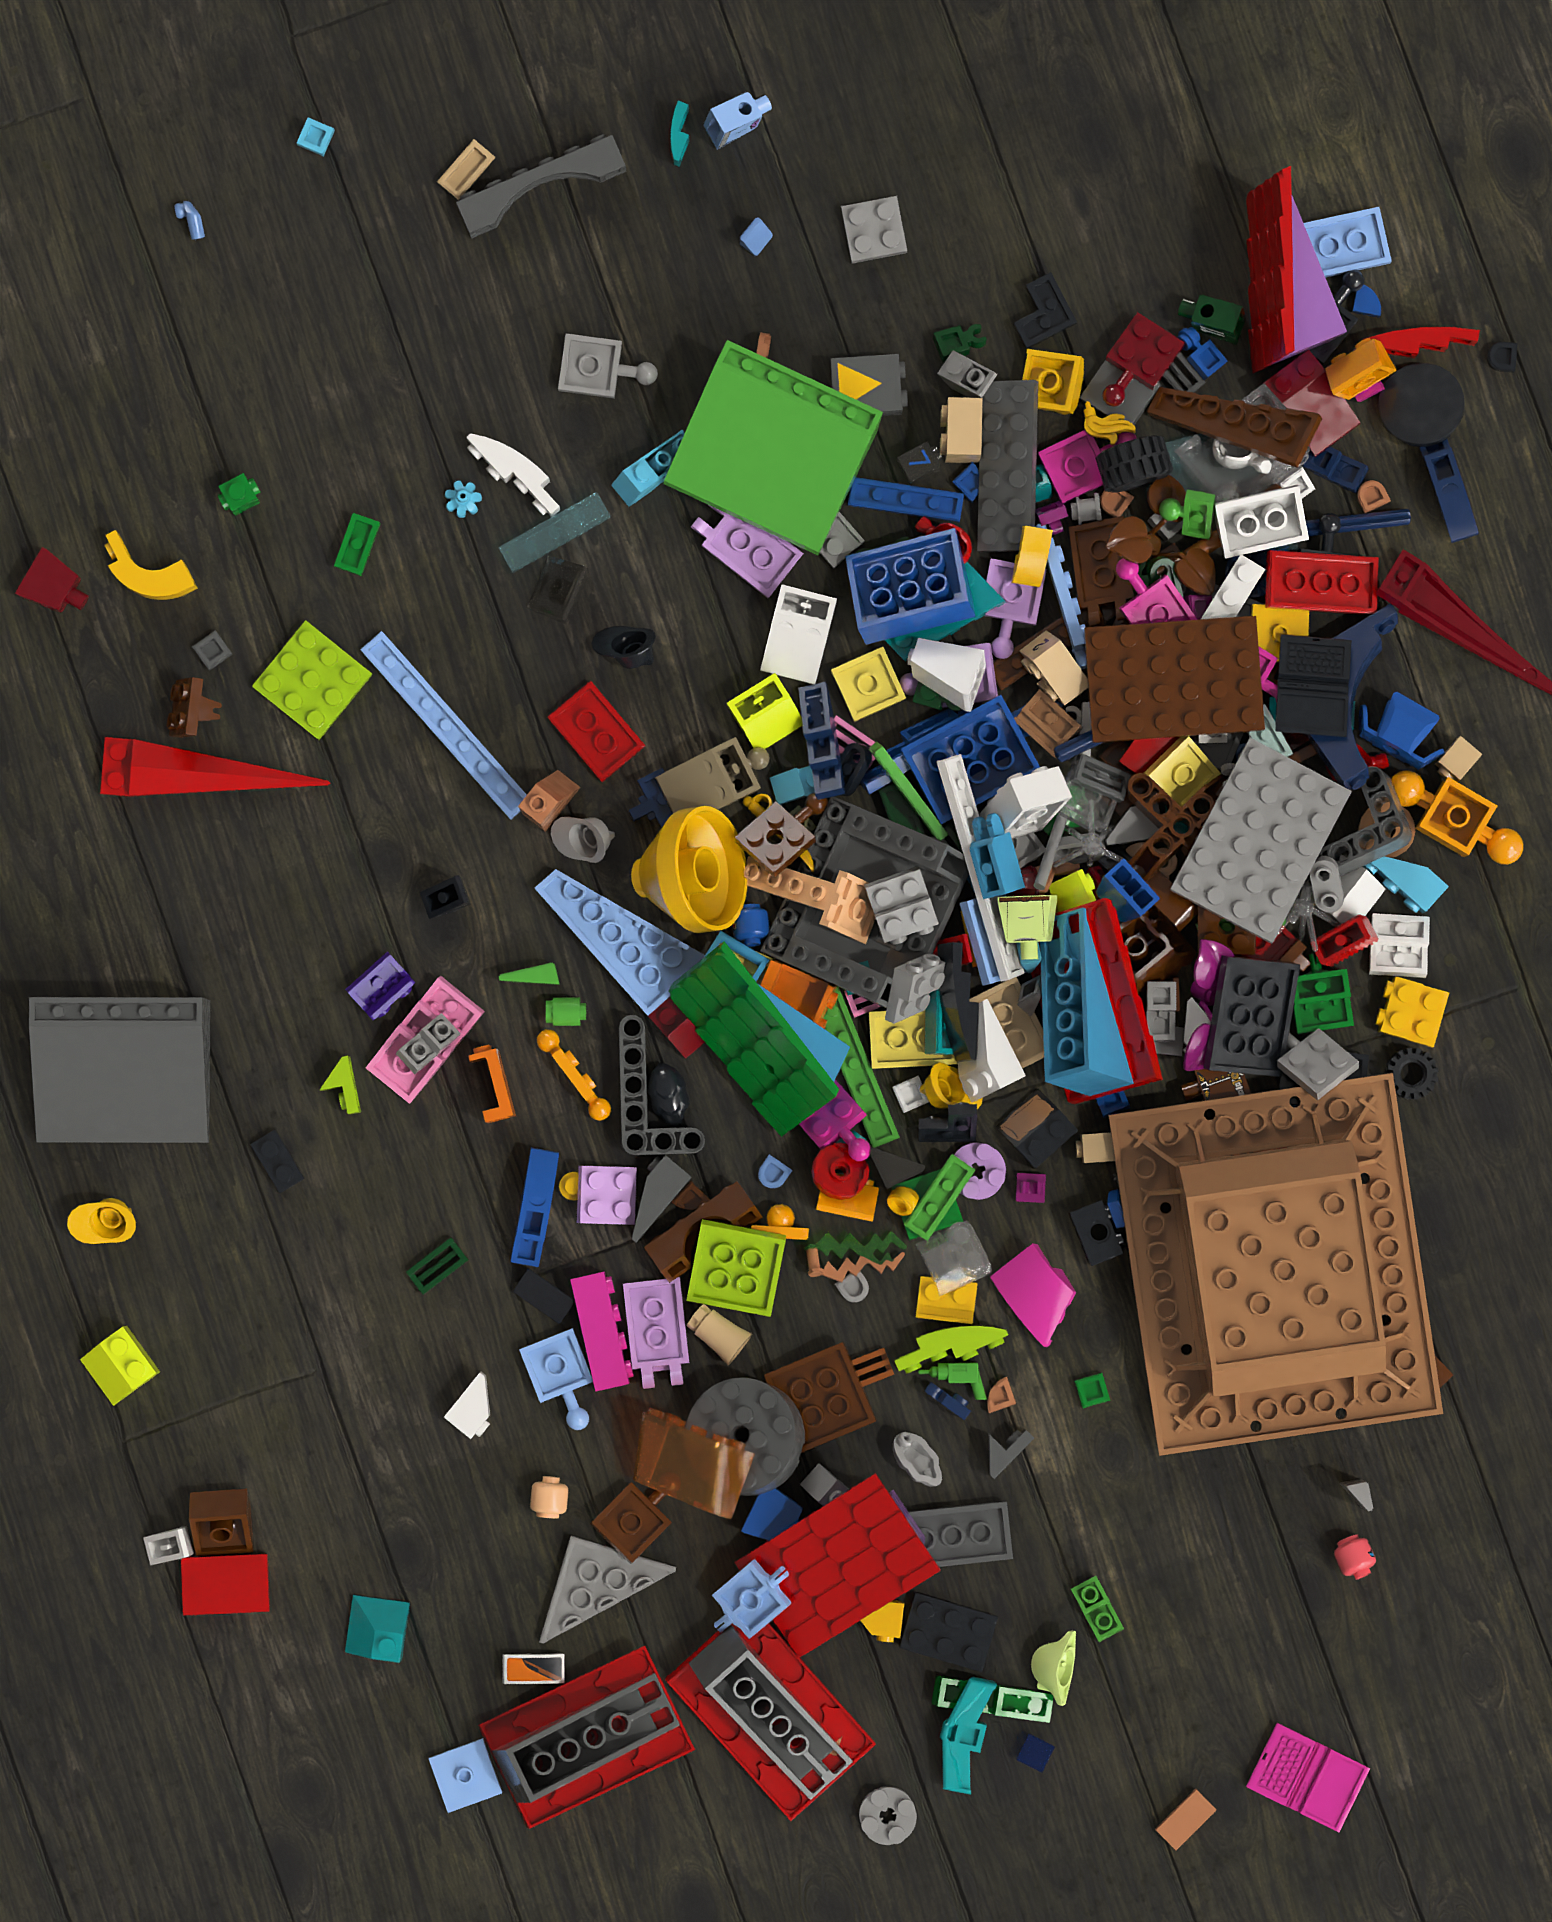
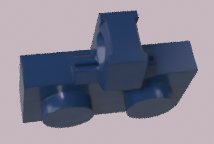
[628,768,673,828]

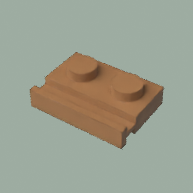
[1014,689,1083,758]

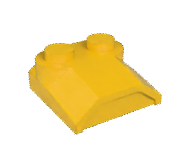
[1022,349,1084,415]

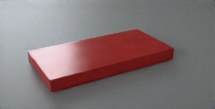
[1265,550,1379,615]

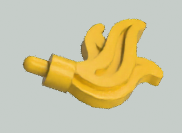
[1084,401,1136,445]

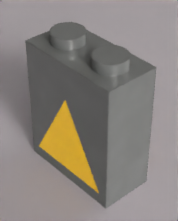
[830,354,908,416]

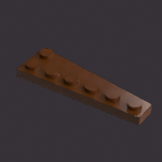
[1147,387,1322,468]

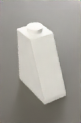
[908,638,986,712]

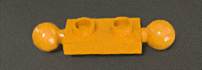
[537,1029,611,1121]

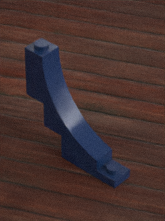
[1307,603,1398,790]

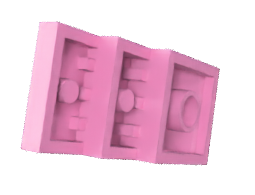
[366,976,485,1104]

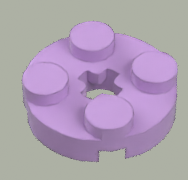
[954,1143,1006,1200]

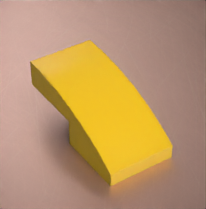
[1011,526,1053,587]

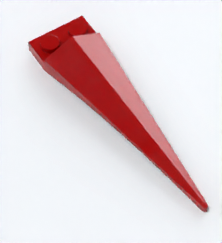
[100,737,331,797]

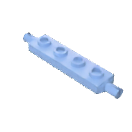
[1035,524,1087,670]

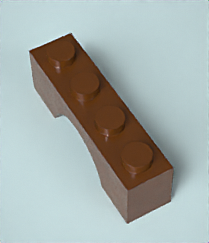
[644,1181,762,1283]

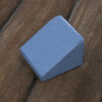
[740,217,773,256]

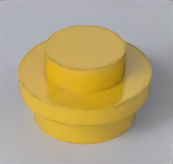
[559,1172,578,1200]

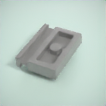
[820,512,865,569]

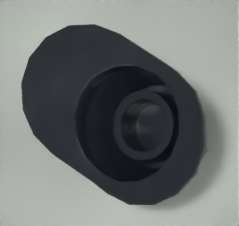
[591,626,656,669]

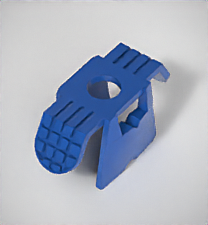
[1359,692,1445,770]

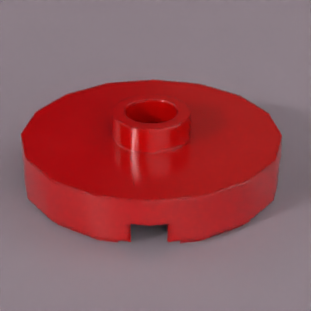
[811,1142,870,1200]

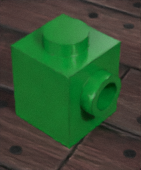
[218,473,261,516]

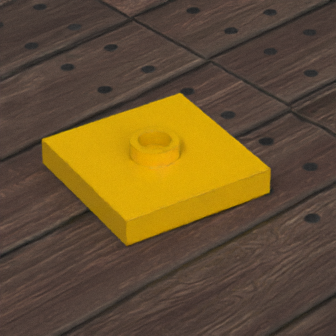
[1251,604,1309,663]

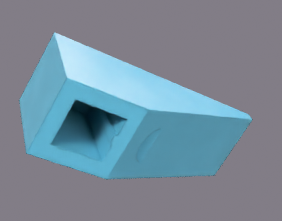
[611,430,685,507]
[1363,856,1449,913]

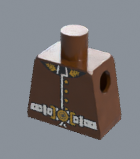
[1180,1069,1251,1102]

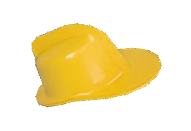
[919,1062,983,1109]
[67,1198,136,1244]

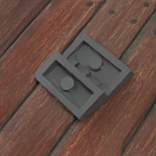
[1080,360,1162,425]

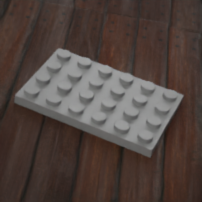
[1170,738,1352,944]

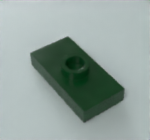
[878,784,924,834]

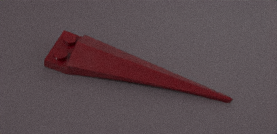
[1376,549,1552,695]

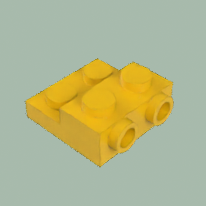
[1375,977,1449,1048]

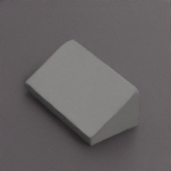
[1340,1479,1373,1511]

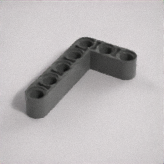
[1297,766,1412,896]
[619,1015,705,1155]

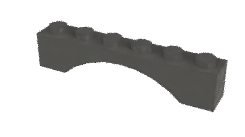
[456,134,627,239]

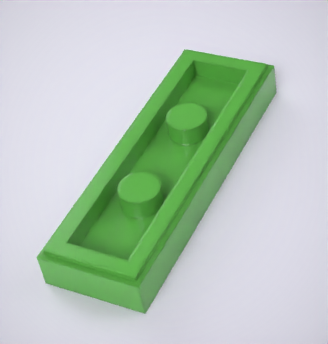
[904,1154,975,1241]

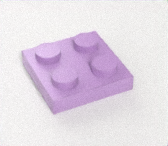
[577,1166,637,1225]

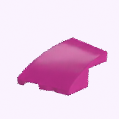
[990,1243,1076,1347]

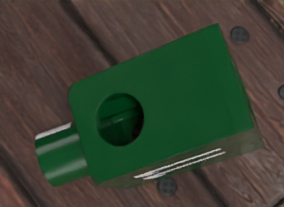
[1178,295,1246,345]

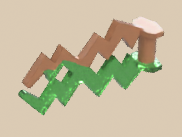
[804,1231,907,1283]

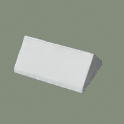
[1214,484,1309,559]

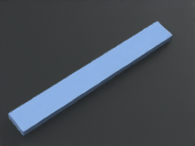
[361,631,527,820]

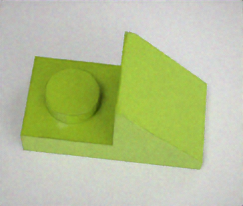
[320,1056,361,1114]

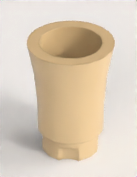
[687,1304,752,1365]

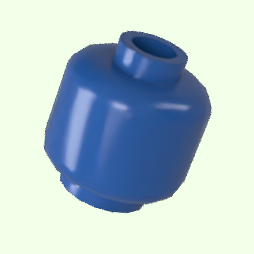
[732,904,770,947]

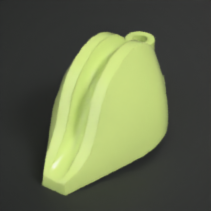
[1031,1630,1076,1706]

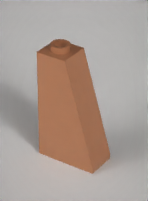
[518,770,580,832]

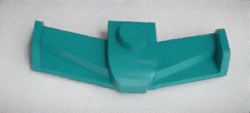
[940,1677,997,1795]

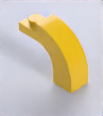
[105,530,198,600]

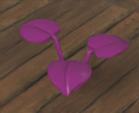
[1183,939,1235,1071]

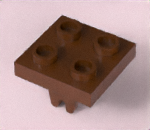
[167,677,222,738]

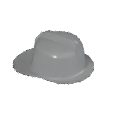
[551,817,615,863]

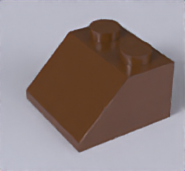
[189,1488,254,1557]

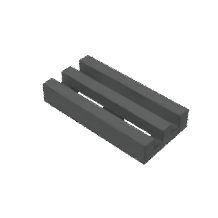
[1163,352,1206,393]
[1070,753,1131,802]

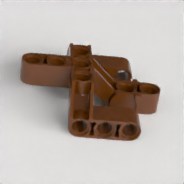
[1127,773,1226,933]

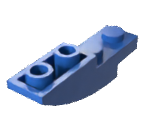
[510,1147,559,1267]

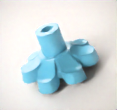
[445,481,482,518]

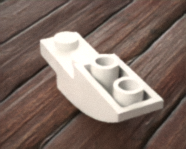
[466,434,560,517]

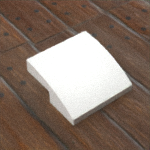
[1369,913,1430,978]

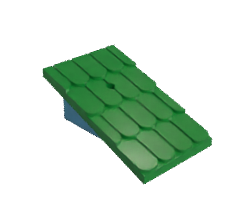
[668,941,850,1137]

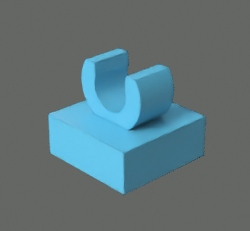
[297,118,335,157]

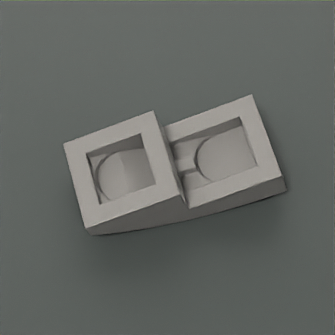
[1146,982,1176,1042]

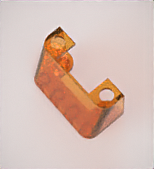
[633,1407,755,1519]

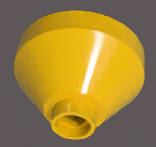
[631,806,747,933]

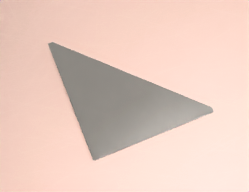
[539,1535,676,1643]

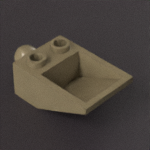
[655,737,770,813]

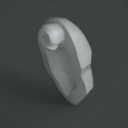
[893,1432,942,1487]

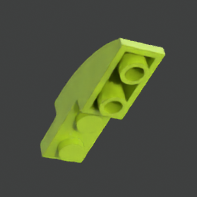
[894,1325,1008,1374]

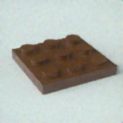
[764,1341,877,1453]

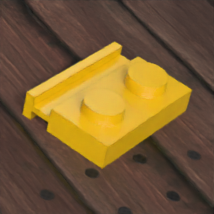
[916,1276,977,1324]

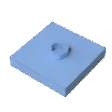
[429,1738,502,1813]

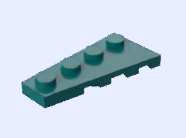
[885,562,1007,662]

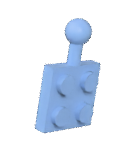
[519,1328,593,1430]

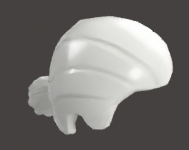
[1212,439,1272,474]

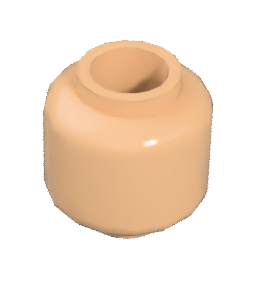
[530,1476,568,1518]

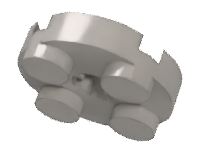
[859,1786,917,1845]

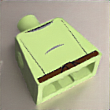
[998,895,1057,960]

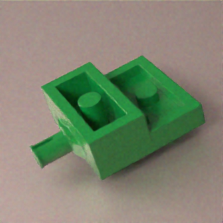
[1293,954,1354,1034]

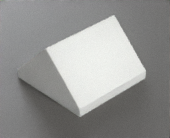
[1306,855,1386,925]

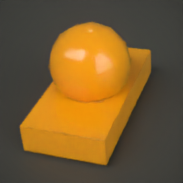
[751,1204,809,1240]

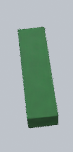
[932,1675,1054,1723]

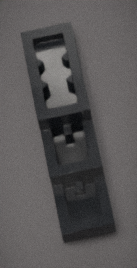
[938,942,979,1062]

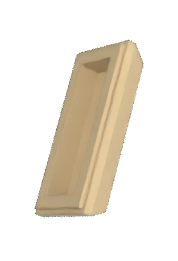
[437,139,495,200]

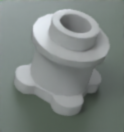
[1070,493,1102,525]

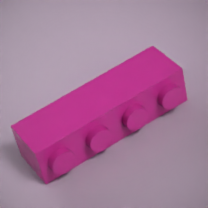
[570,1271,634,1392]

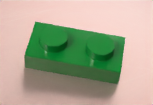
[334,513,381,577]

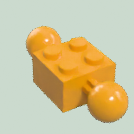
[1391,770,1523,864]

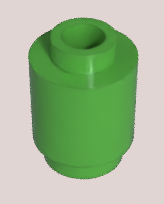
[546,997,586,1026]

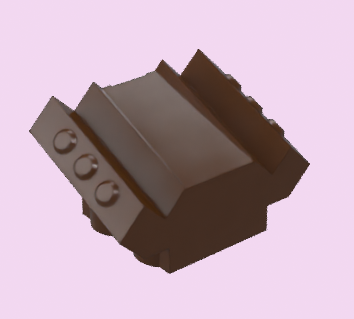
[1120,908,1197,1001]

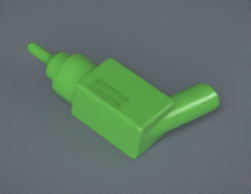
[918,1362,987,1400]

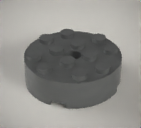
[685,1378,805,1496]

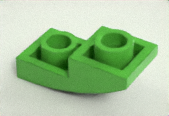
[1071,1576,1124,1642]

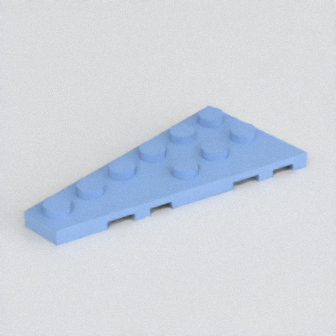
[535,869,705,1015]

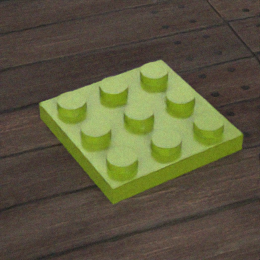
[252,620,373,740]
[686,1219,787,1317]

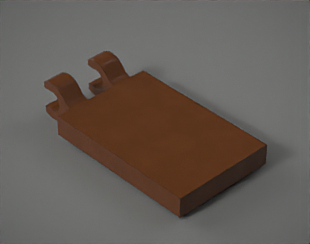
[1069,516,1136,627]

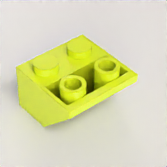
[727,673,803,749]
[1046,869,1096,913]

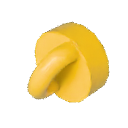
[887,1186,919,1216]

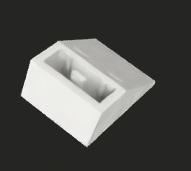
[760,585,837,684]

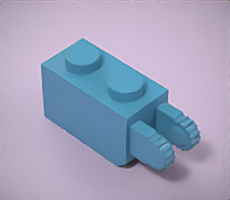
[969,813,1025,899]

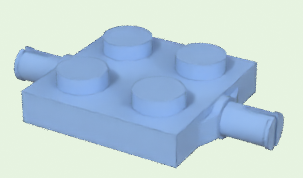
[712,1559,792,1639]

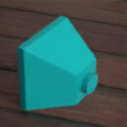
[345,1595,410,1663]

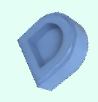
[759,1154,792,1188]

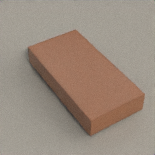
[1155,1789,1216,1850]

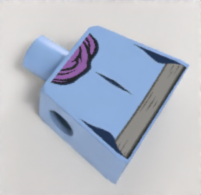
[703,92,772,149]

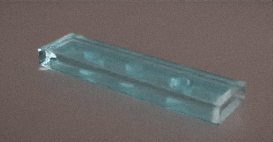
[498,492,611,573]

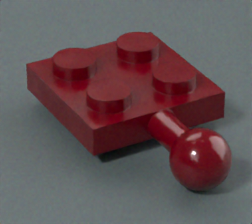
[1102,312,1185,407]

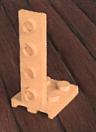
[744,856,876,944]

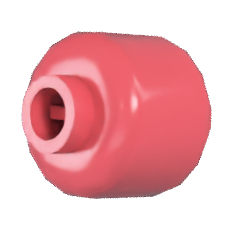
[1334,1535,1376,1580]

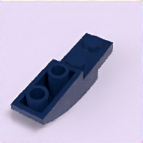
[1419,439,1479,543]

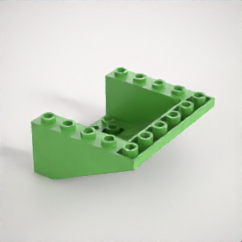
[663,340,883,555]

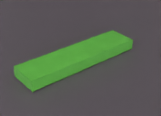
[869,742,948,841]

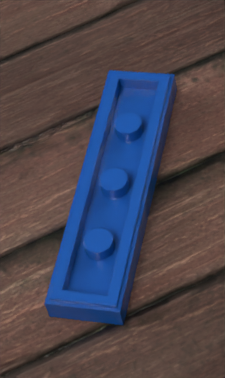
[848,477,964,523]

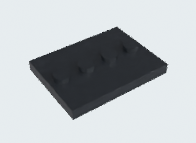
[1204,955,1300,1077]

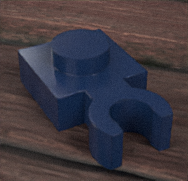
[924,1382,971,1420]

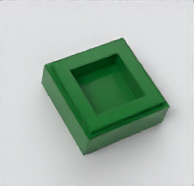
[1074,1373,1110,1408]

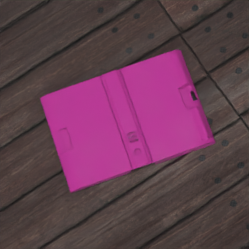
[1246,1723,1370,1832]

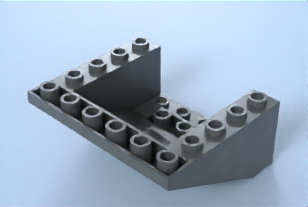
[761,796,969,1009]
[29,997,210,1143]

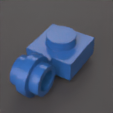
[1177,327,1228,380]

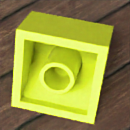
[80,1326,160,1406]

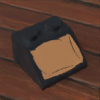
[996,1089,1078,1169]

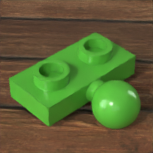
[1159,489,1215,540]

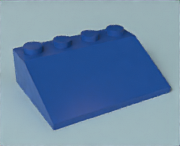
[845,528,976,645]
[901,695,1040,825]

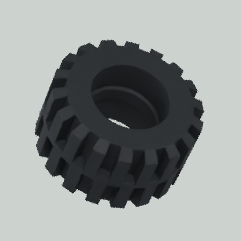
[1095,435,1174,493]

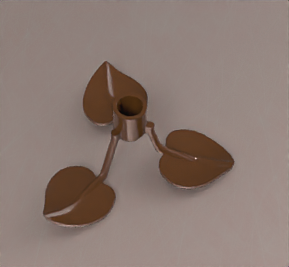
[1105,475,1216,596]

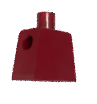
[15,547,89,613]

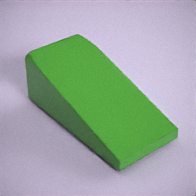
[499,962,560,985]

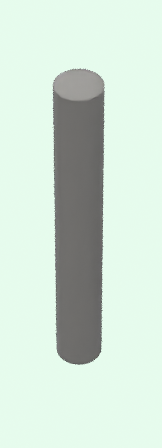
[1034,814,1067,890]

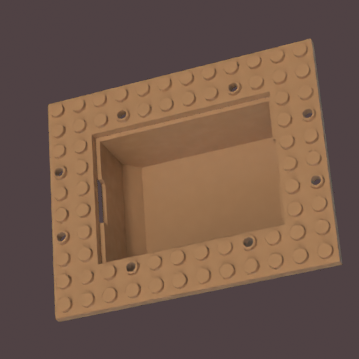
[1108,1073,1443,1456]

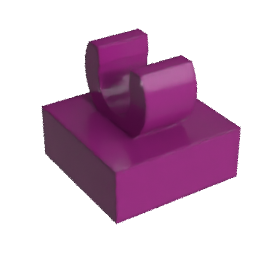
[1035,500,1068,535]
[1015,1173,1046,1203]

